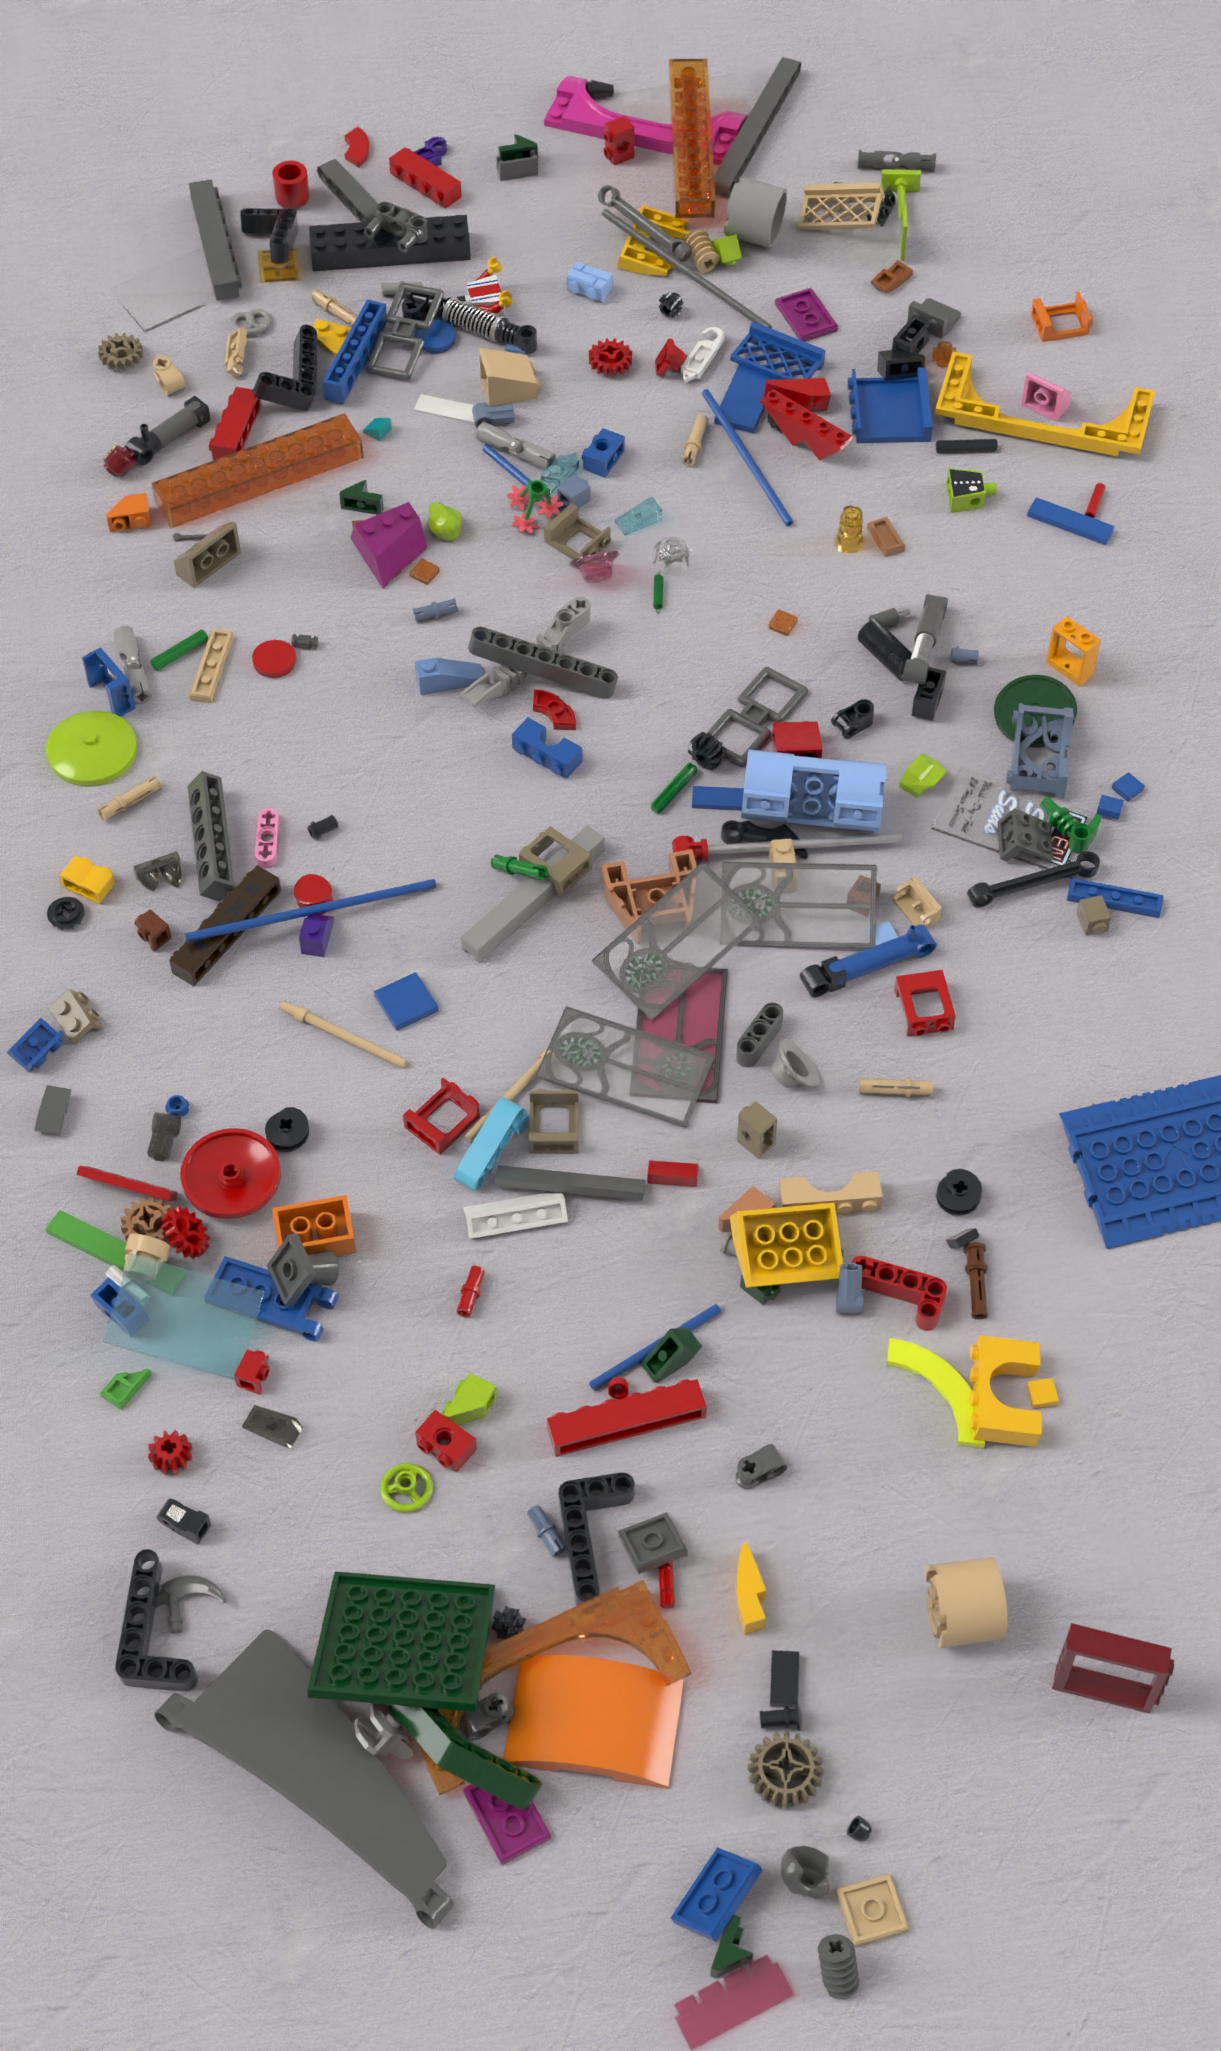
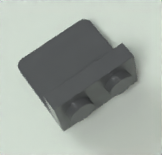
[907,298,961,339]

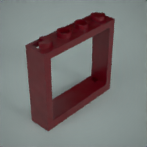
[1052,1623,1174,1714]

